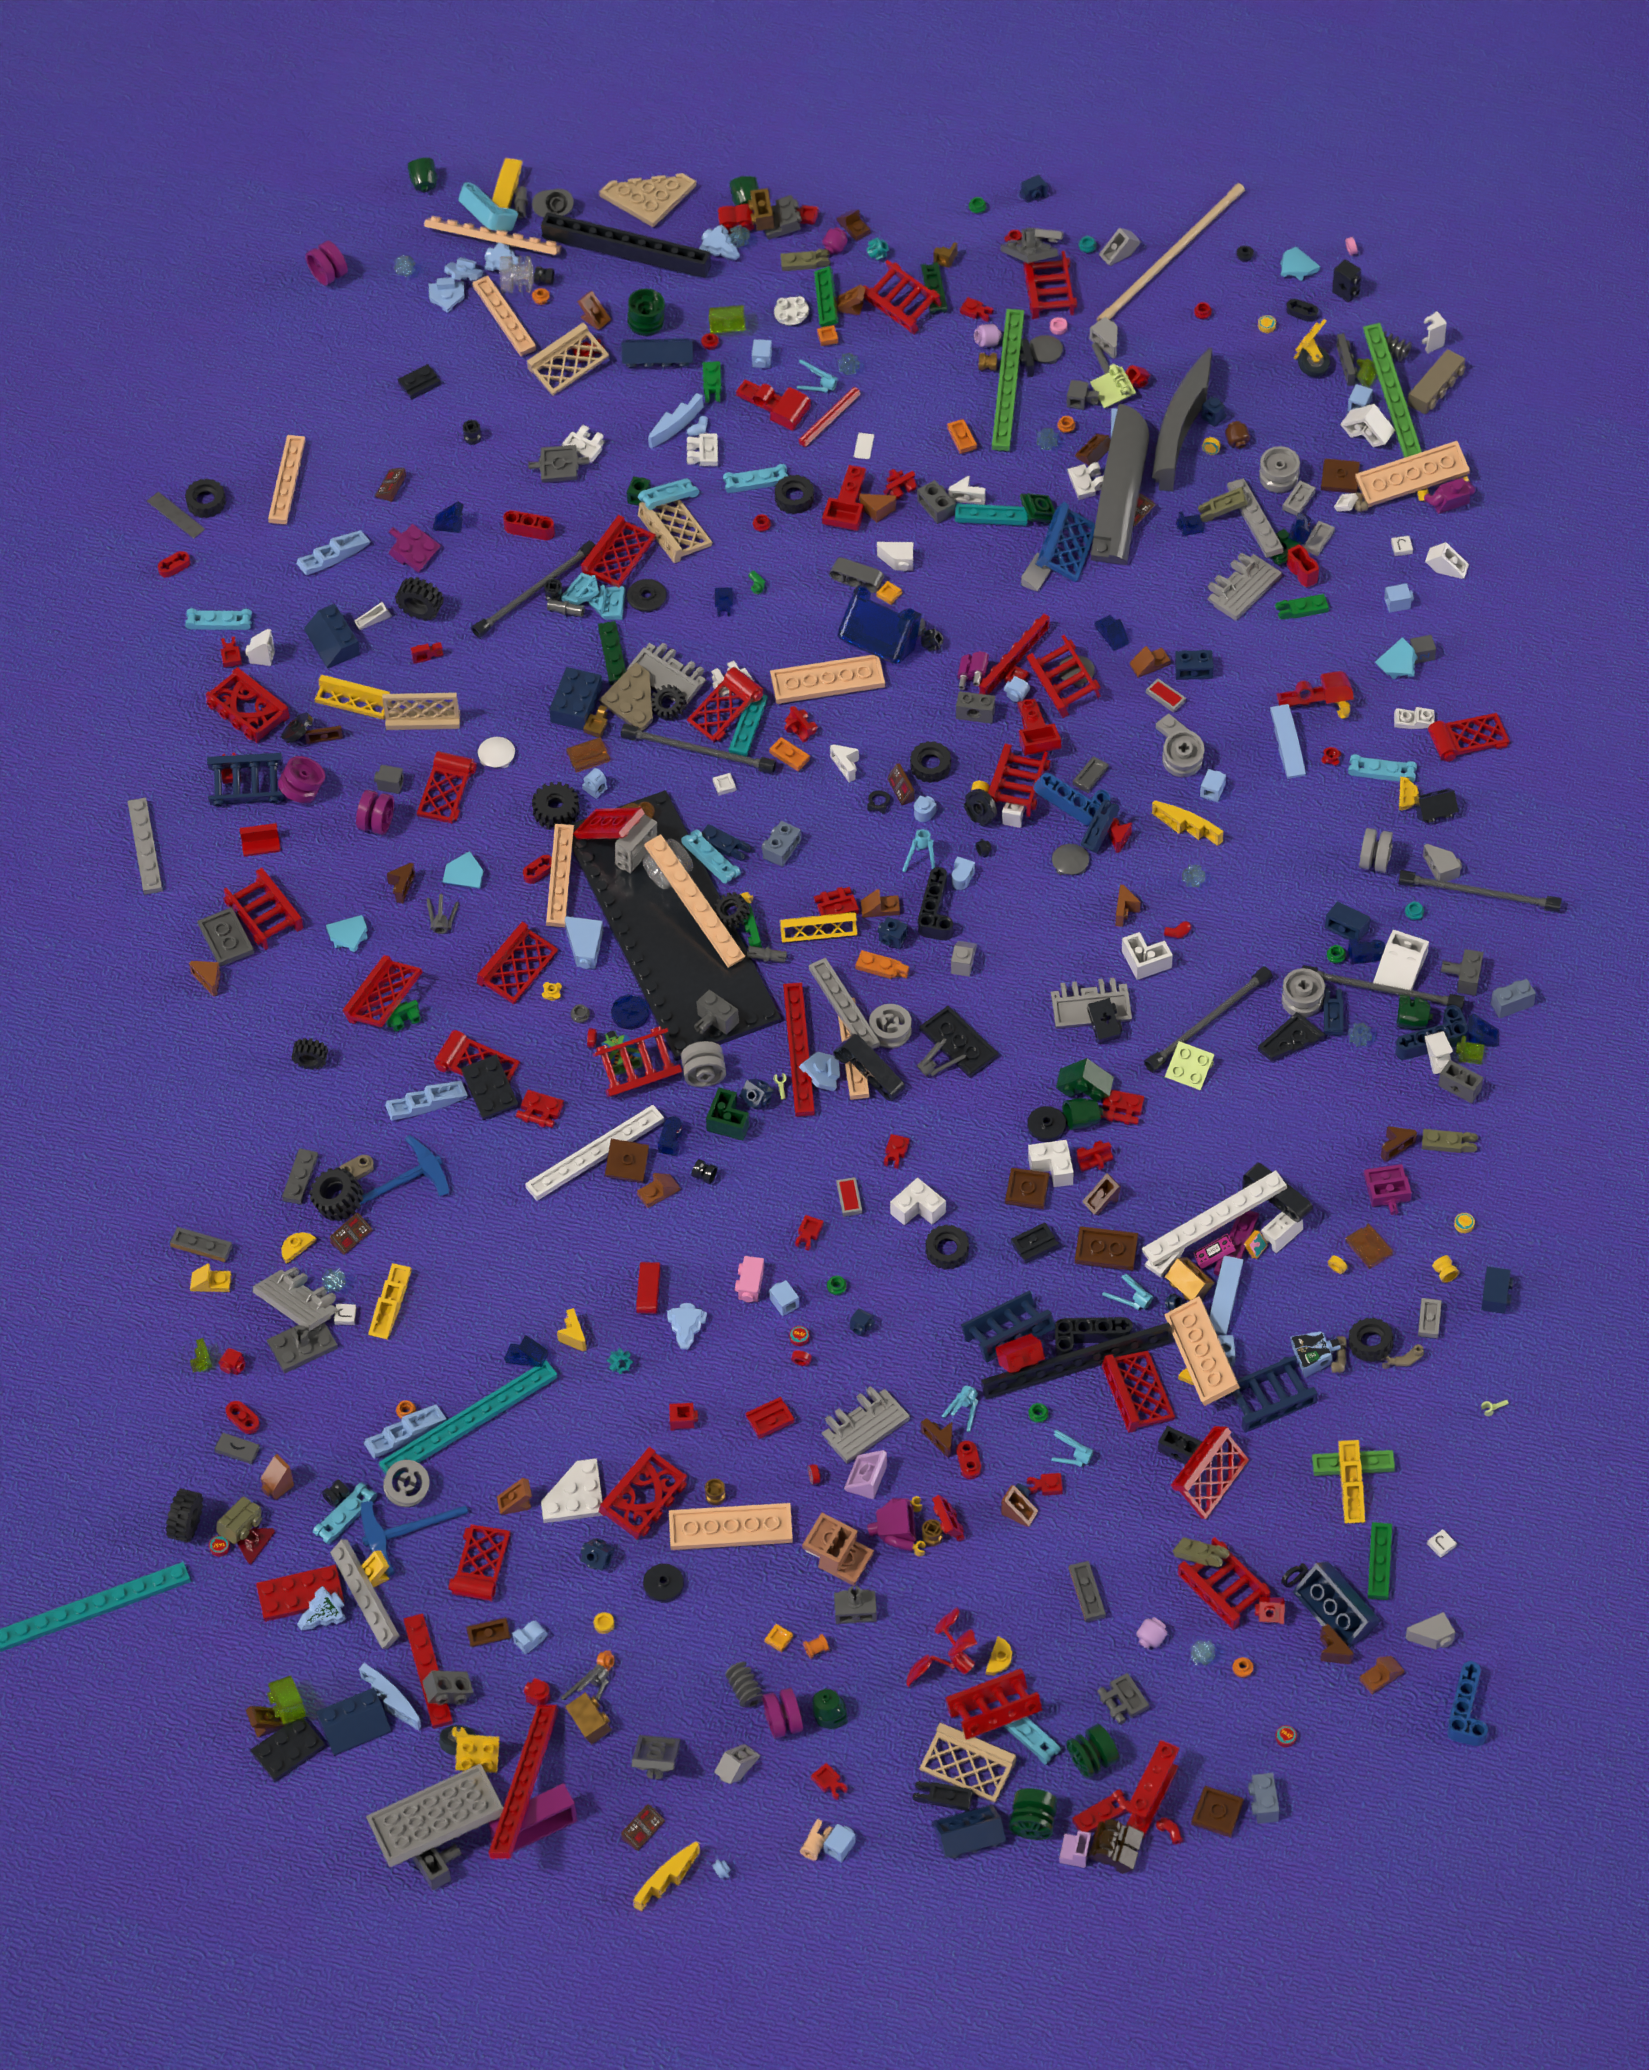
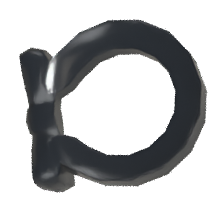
[867,790,890,814]
[1281,1563,1309,1587]

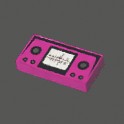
[1193,1233,1236,1269]

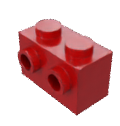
[995,1333,1045,1373]

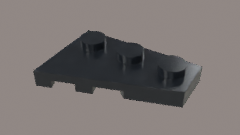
[1257,1012,1325,1062]

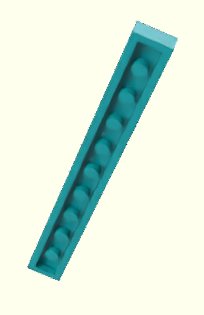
[378,1360,558,1479]
[0,1562,191,1652]

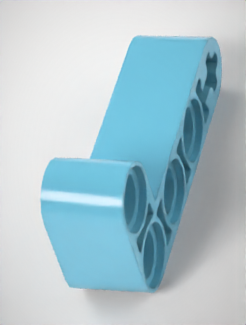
[458,182,518,231]

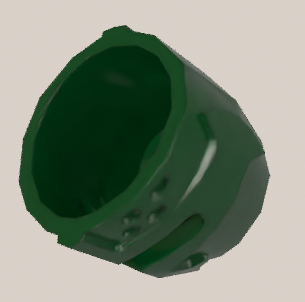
[407,157,437,192]
[729,176,759,206]
[1397,994,1433,1029]
[1062,1098,1103,1130]
[812,1689,848,1729]

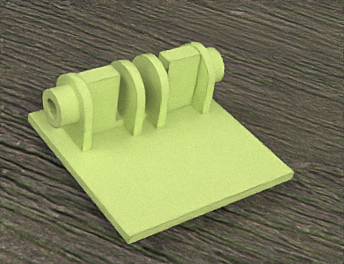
[1090,364,1136,409]
[1165,1041,1215,1090]

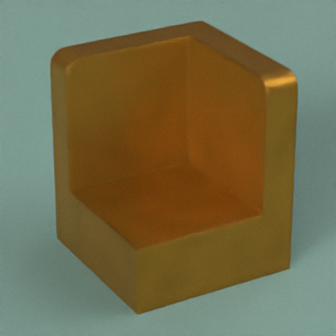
[933,242,958,268]

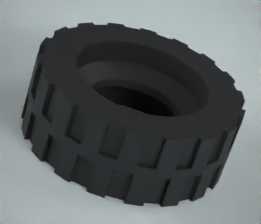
[774,475,814,514]
[185,478,226,518]
[910,741,951,783]
[926,1224,969,1270]
[1349,1318,1393,1362]

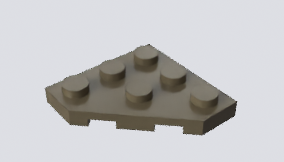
[599,662,653,731]

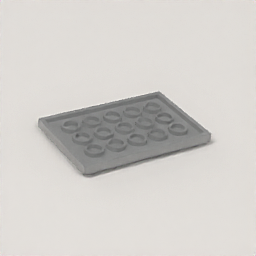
[366,1764,503,1867]

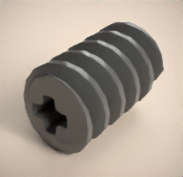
[1383,330,1412,362]
[725,1662,764,1708]

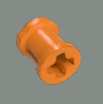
[803,1634,829,1659]

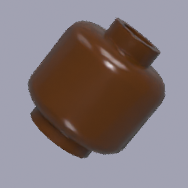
[1225,421,1250,449]

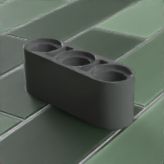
[829,557,884,593]

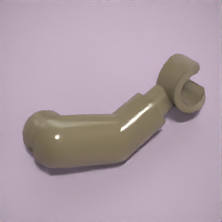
[1331,1336,1346,1373]
[1380,1345,1424,1369]

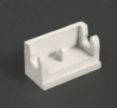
[1422,311,1447,353]
[1261,1212,1303,1253]

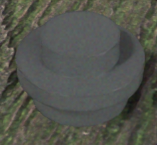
[571,1004,590,1023]

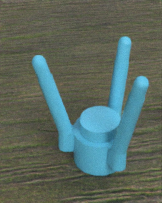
[797,360,838,393]
[902,829,935,872]
[1102,1274,1153,1310]
[942,1386,978,1432]
[1051,1430,1094,1467]

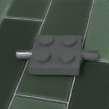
[528,445,589,483]

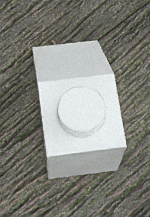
[877,542,913,571]
[1425,542,1469,579]
[246,629,275,666]

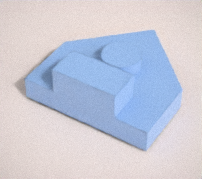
[444,258,483,280]
[429,277,465,313]
[799,1052,840,1091]

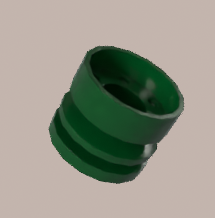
[627,288,665,336]
[1066,1723,1120,1779]
[1009,1788,1058,1840]

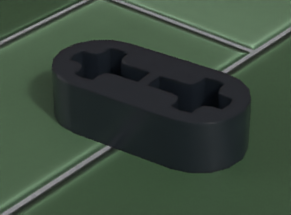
[1286,299,1319,322]

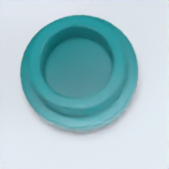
[1079,236,1096,253]
[1405,902,1424,920]

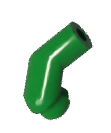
[748,570,765,594]

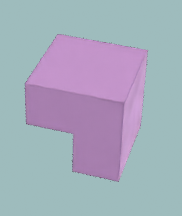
[1059,1831,1091,1868]

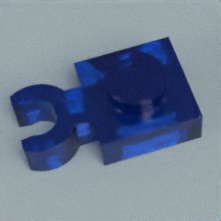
[715,587,733,617]

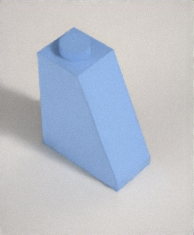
[565,916,603,969]

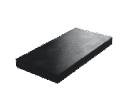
[919,1006,999,1078]

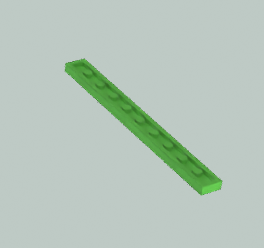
[992,309,1024,451]
[1363,323,1422,458]

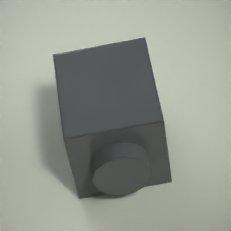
[1409,635,1436,664]
[374,765,404,794]

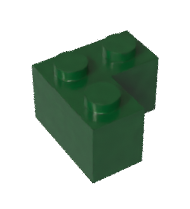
[1056,1058,1114,1101]
[706,1087,750,1141]

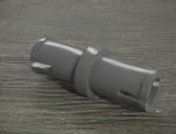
[514,186,528,219]
[547,599,585,617]
[747,946,787,963]

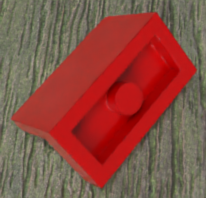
[239,823,280,857]

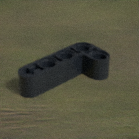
[918,867,953,941]
[833,1034,905,1101]
[1242,1163,1313,1223]
[1055,1317,1133,1357]

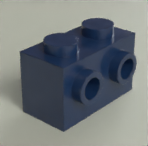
[1175,650,1213,680]
[1324,901,1370,943]
[1481,1266,1513,1313]

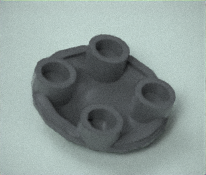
[1029,335,1063,364]
[1058,655,1094,688]
[1052,844,1089,875]

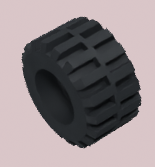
[309,1167,364,1221]

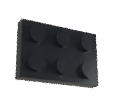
[461,1054,519,1120]
[250,1715,326,1783]

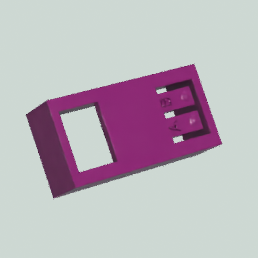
[488,1783,577,1852]

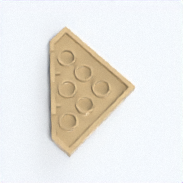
[599,173,696,227]

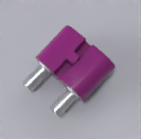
[957,651,989,690]

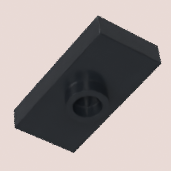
[1020,339,1034,378]

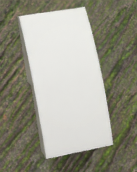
[1394,707,1434,729]

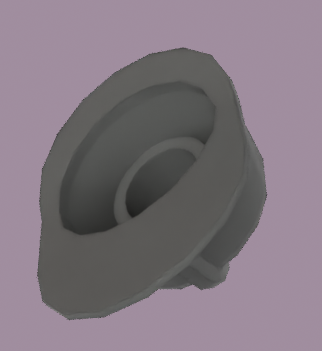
[532,189,574,217]

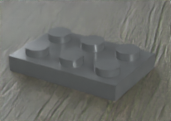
[197,907,254,967]

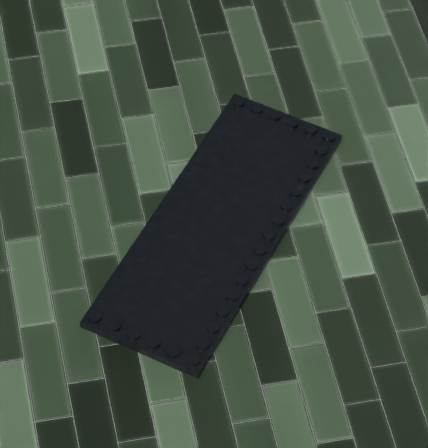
[569,790,781,1061]

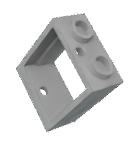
[615,814,657,873]

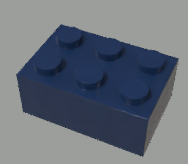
[549,667,602,730]

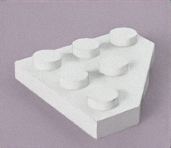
[541,1459,603,1523]

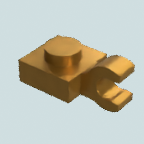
[583,705,608,738]

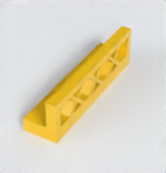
[315,675,391,720]
[780,912,857,942]

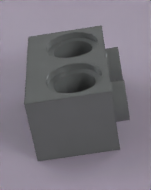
[917,480,956,524]
[422,1671,473,1705]

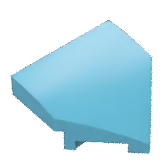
[1280,247,1320,281]
[561,572,599,605]
[587,585,626,620]
[1375,638,1418,679]
[443,851,484,889]
[326,915,368,952]

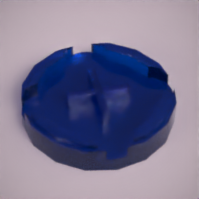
[611,994,649,1030]

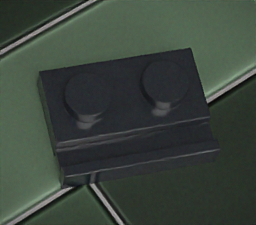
[398,364,441,400]
[1011,1222,1059,1264]

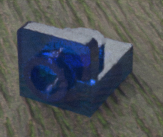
[1176,511,1204,536]

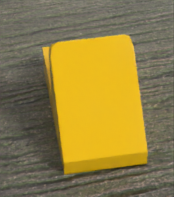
[190,1264,232,1292]
[557,1308,587,1351]
[362,1551,390,1588]

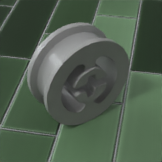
[869,1004,911,1048]
[383,1460,429,1507]

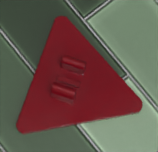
[237,1528,275,1564]

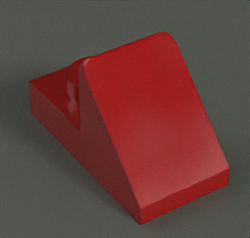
[1105,814,1132,853]

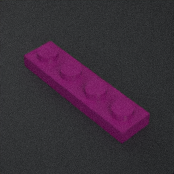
[1214,1210,1260,1276]

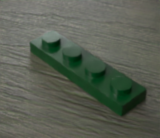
[598,621,626,685]

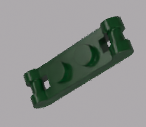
[920,262,947,314]

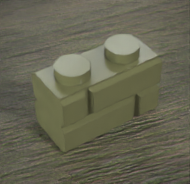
[217,1496,262,1544]

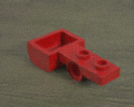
[736,379,811,431]
[822,465,866,531]
[1276,671,1354,707]
[1017,699,1061,756]

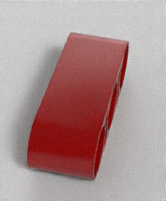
[503,510,555,541]
[636,1262,660,1314]

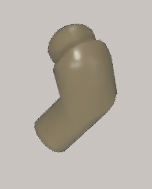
[1354,493,1368,512]

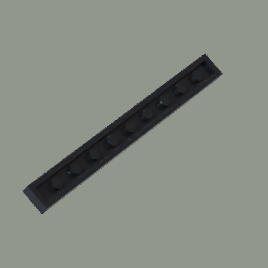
[981,1322,1173,1399]

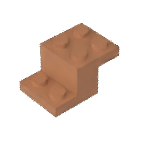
[802,1513,874,1586]

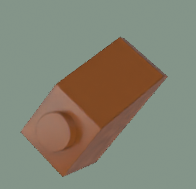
[261,1454,294,1500]

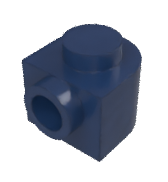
[850,1308,875,1336]

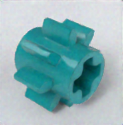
[867,238,889,261]
[607,1348,633,1374]

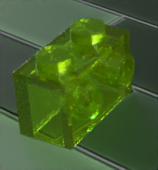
[709,305,746,333]
[267,1675,307,1725]

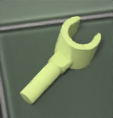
[773,1073,786,1100]
[1481,1400,1508,1417]

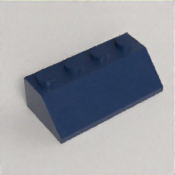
[622,338,693,367]
[1292,1562,1381,1648]

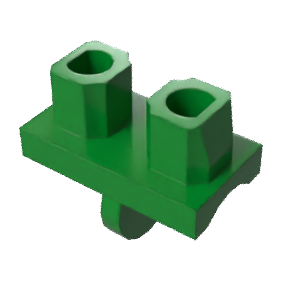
[386,1000,421,1032]

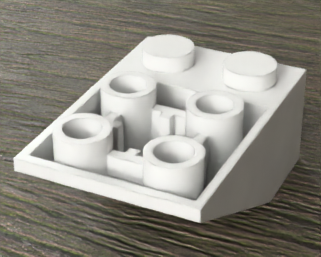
[1373,930,1429,995]

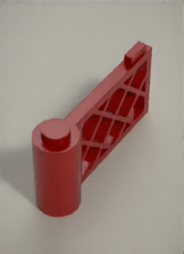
[687,667,763,743]
[1428,713,1510,762]
[416,751,477,824]
[434,1030,520,1082]
[449,1524,510,1601]

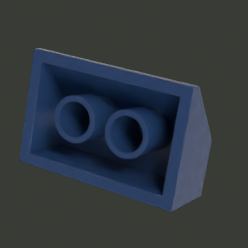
[304,604,360,669]
[316,1687,391,1756]
[932,1804,1006,1858]

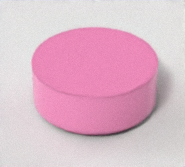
[1345,237,1358,255]
[1050,317,1067,335]

